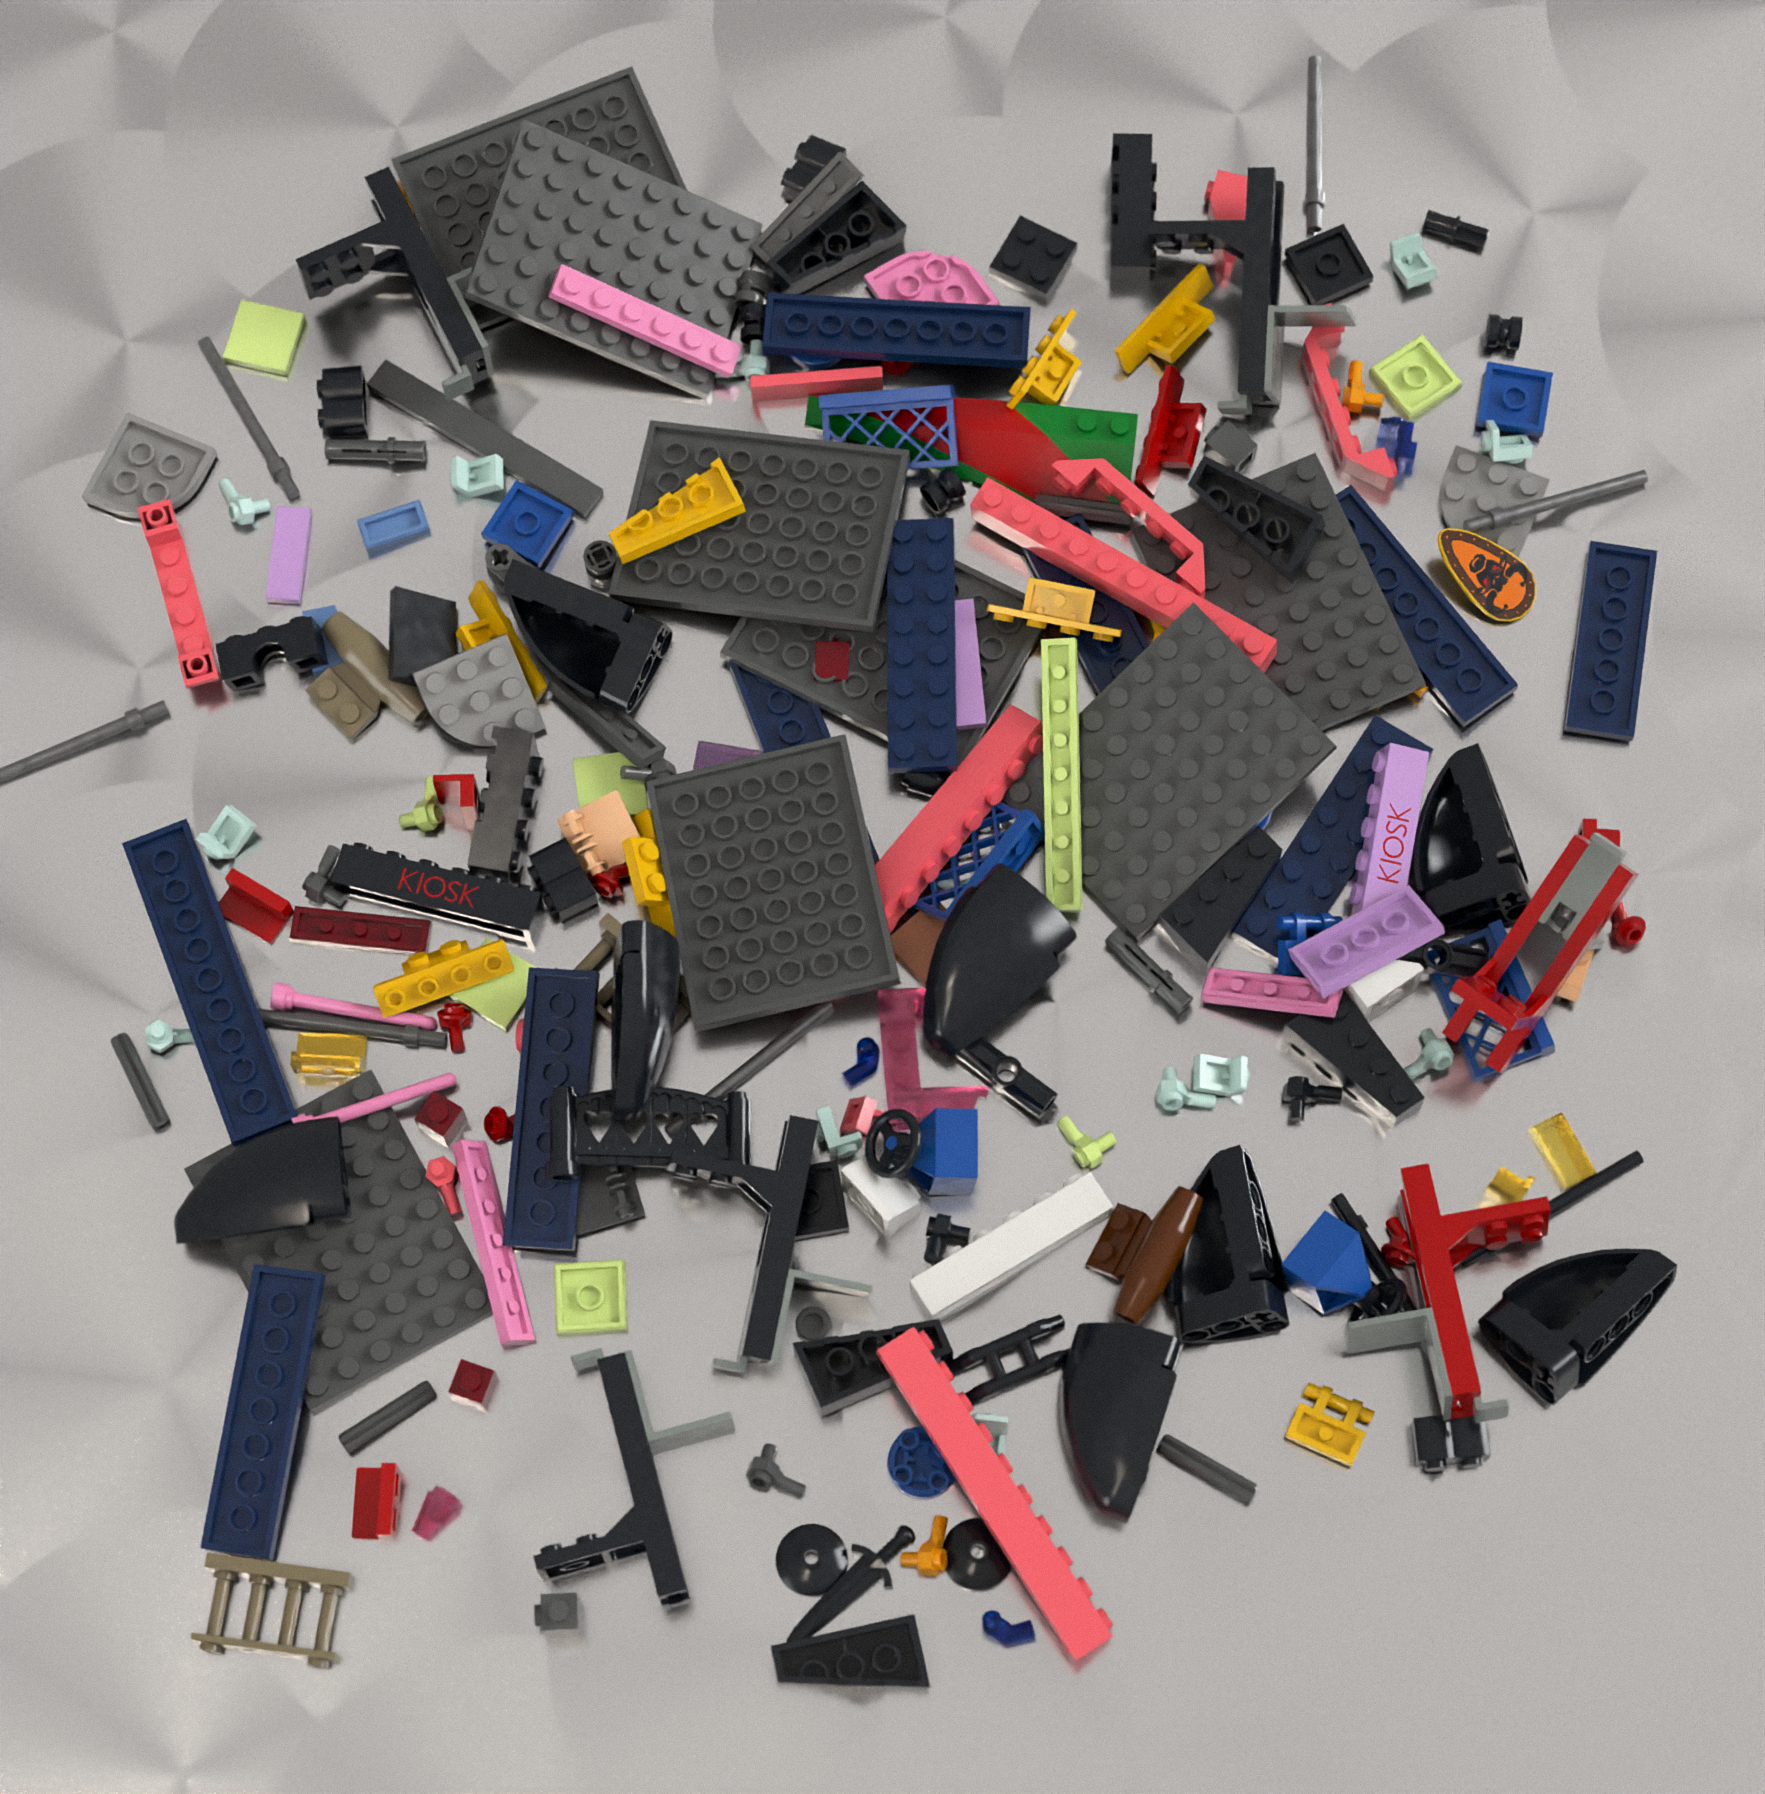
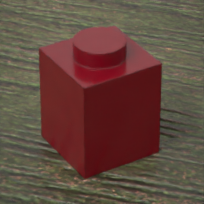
[814,638,850,682]
[414,1090,467,1148]
[448,1359,499,1412]

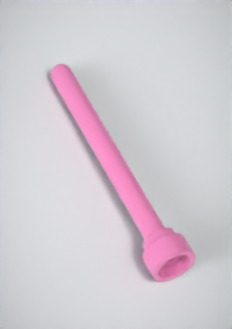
[270,982,437,1030]
[291,1073,456,1123]

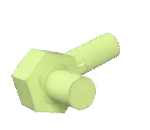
[399,776,443,832]
[1057,1116,1117,1169]

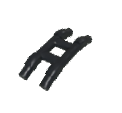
[946,1314,1070,1405]

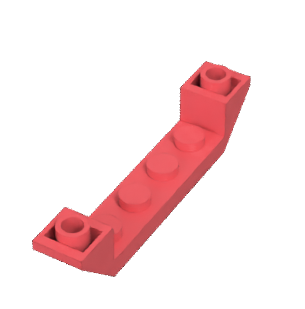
[1301,303,1397,492]
[1052,458,1205,599]
[138,499,219,689]

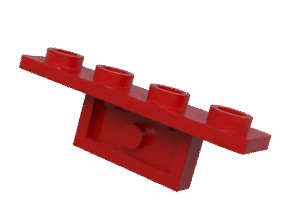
[1135,365,1207,496]

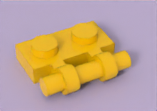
[1285,1382,1375,1467]

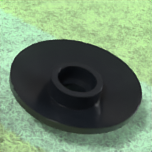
[942,1518,1012,1591]
[776,1524,848,1597]

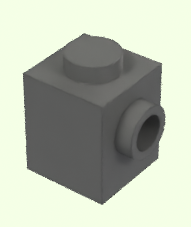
[1204,420,1258,474]
[534,1592,582,1637]

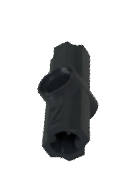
[1396,939,1489,978]
[956,1037,1058,1119]

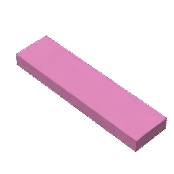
[1200,967,1344,1018]

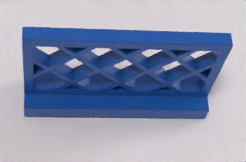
[818,385,959,470]
[912,802,1045,923]
[1427,919,1555,1080]

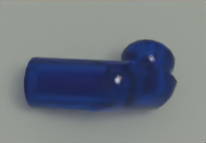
[841,1037,880,1088]
[982,1610,1035,1645]

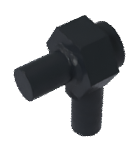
[1283,1076,1343,1122]
[924,1213,971,1264]

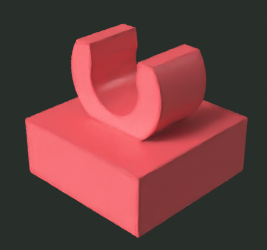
[839,1096,883,1137]

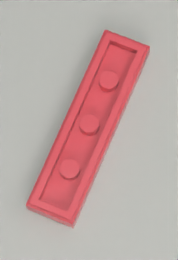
[750,366,883,402]

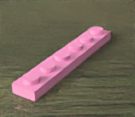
[548,264,742,378]
[452,1140,535,1345]

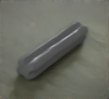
[1035,493,1133,525]
[110,1033,168,1128]
[338,1381,436,1452]
[1157,1434,1257,1502]

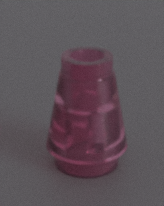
[411,1485,460,1541]

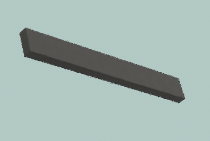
[367,359,603,519]

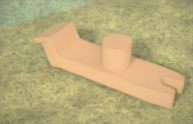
[1557,933,1600,1003]

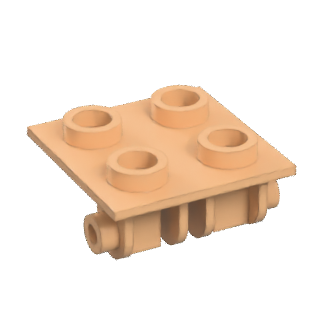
[556,790,640,880]

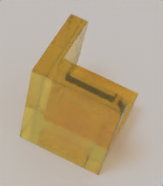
[1482,1166,1535,1206]

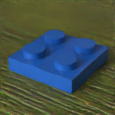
[1476,362,1553,437]
[481,480,574,569]

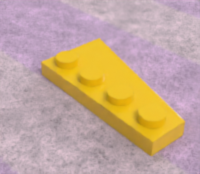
[608,457,746,564]

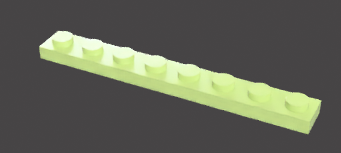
[1041,637,1083,912]

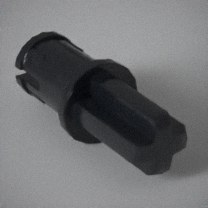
[1422,210,1489,246]

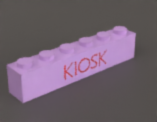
[1349,743,1429,917]

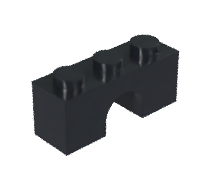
[215,616,328,692]

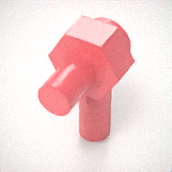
[425,1156,462,1216]

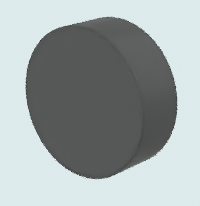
[795,1306,831,1342]

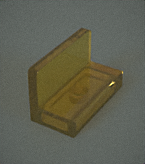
[290,1033,368,1077]

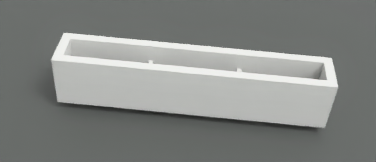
[910,1172,1113,1320]

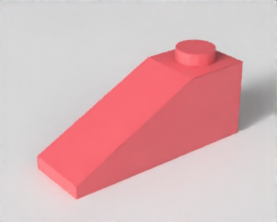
[1204,170,1247,279]

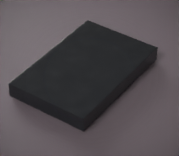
[388,586,456,687]

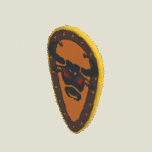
[1437,528,1536,622]

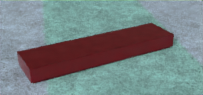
[289,906,432,955]

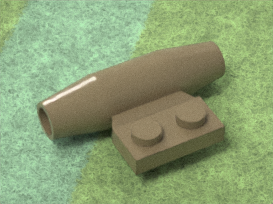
[305,611,429,739]

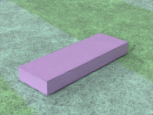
[265,506,312,604]

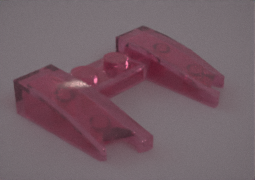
[877,988,988,1131]

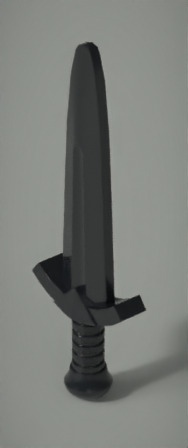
[786,1525,916,1642]

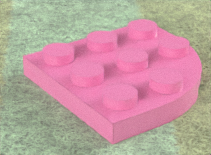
[864,250,1000,305]

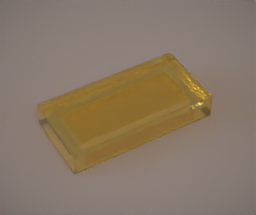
[1530,1112,1597,1191]

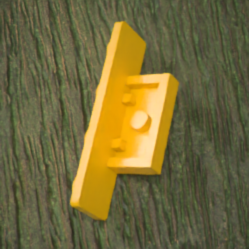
[1115,264,1216,374]
[1006,308,1082,409]
[987,577,1122,642]
[456,580,547,704]
[622,808,677,939]
[373,939,514,1018]

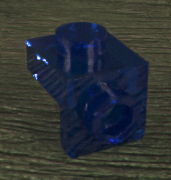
[1377,417,1417,473]

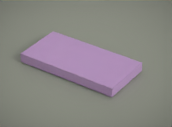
[955,599,987,731]
[1288,885,1445,999]

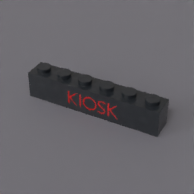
[331,843,544,941]

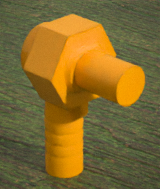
[1342,360,1384,413]
[900,1515,948,1576]

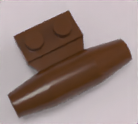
[1086,1186,1203,1325]

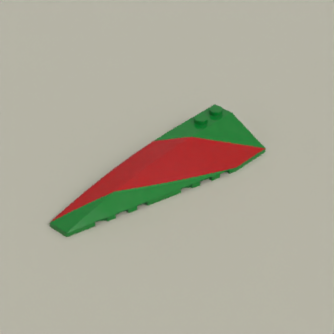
[805,394,1138,504]

